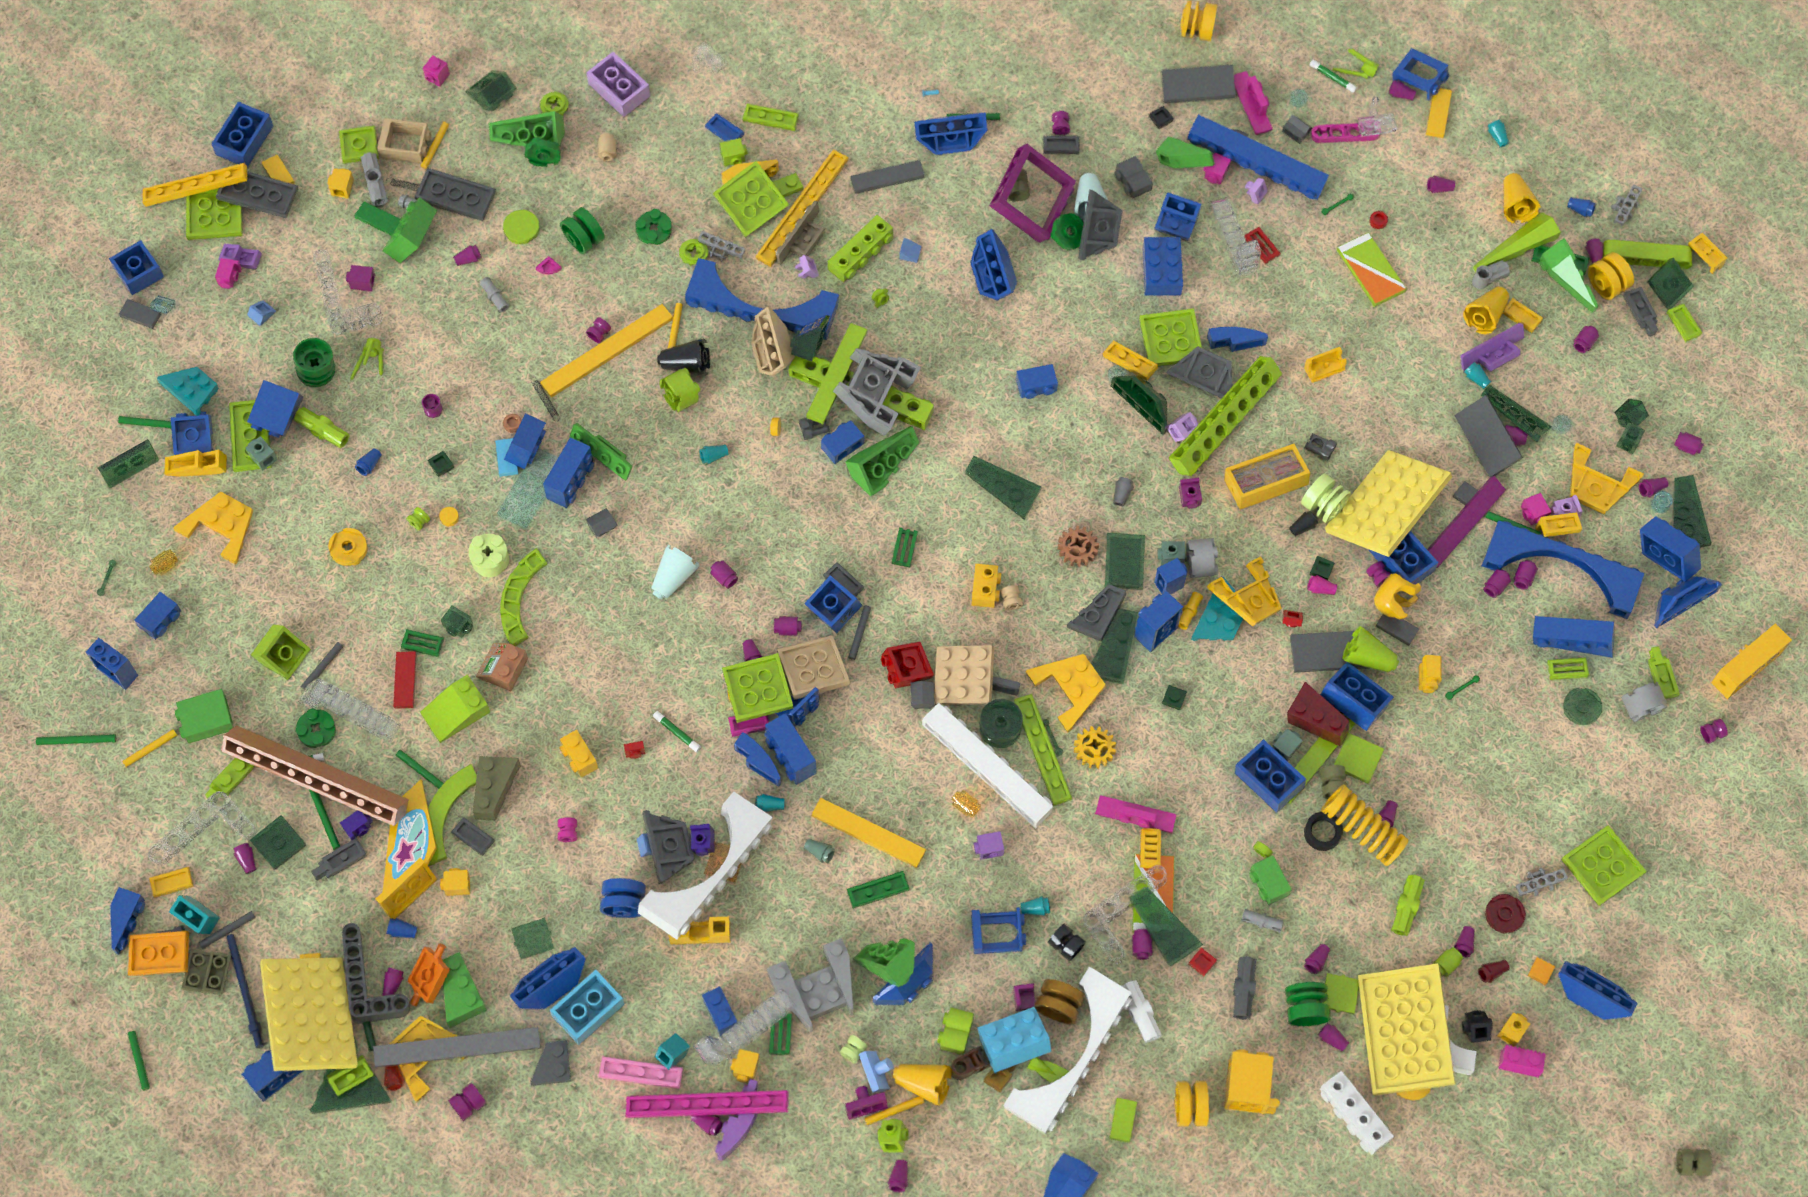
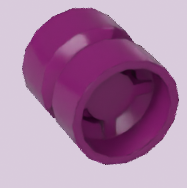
[448,1083,487,1122]

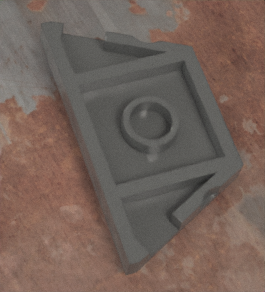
[1078,189,1123,260]
[1166,346,1232,398]
[642,810,694,884]

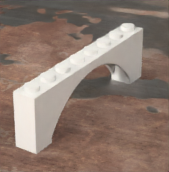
[638,792,772,939]
[1003,967,1133,1134]

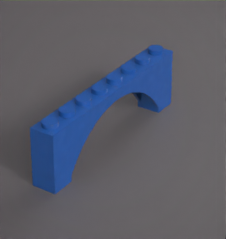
[685,258,839,340]
[1481,520,1645,619]

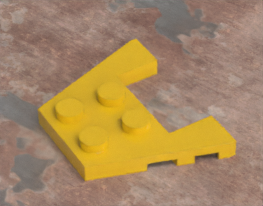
[1569,443,1644,514]
[173,492,253,564]
[1207,556,1282,626]
[1026,654,1106,733]
[390,1015,466,1103]

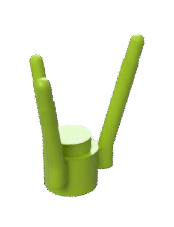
[1332,49,1379,79]
[350,338,384,380]

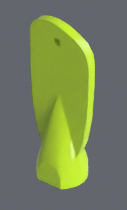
[1027,1057,1070,1083]

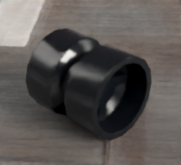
[1048,923,1086,961]

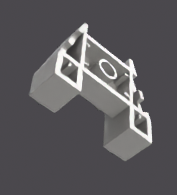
[833,348,921,436]
[767,938,854,1033]

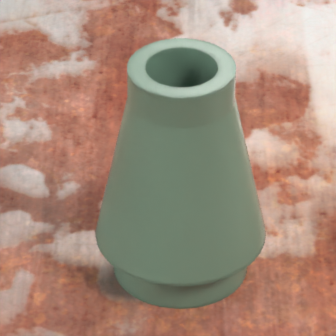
[804,838,835,863]

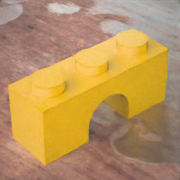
[669,916,731,945]

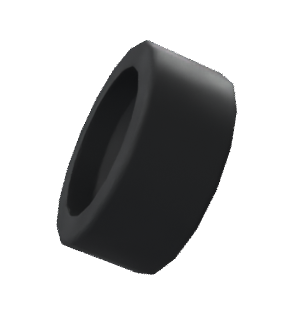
[1304,811,1343,851]

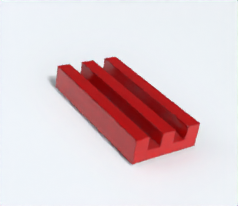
[1244,227,1281,264]

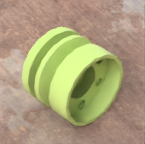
[1301,473,1351,524]

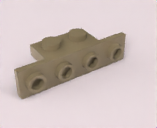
[776,201,825,265]

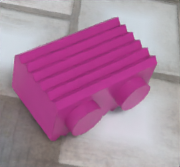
[1498,1044,1546,1078]

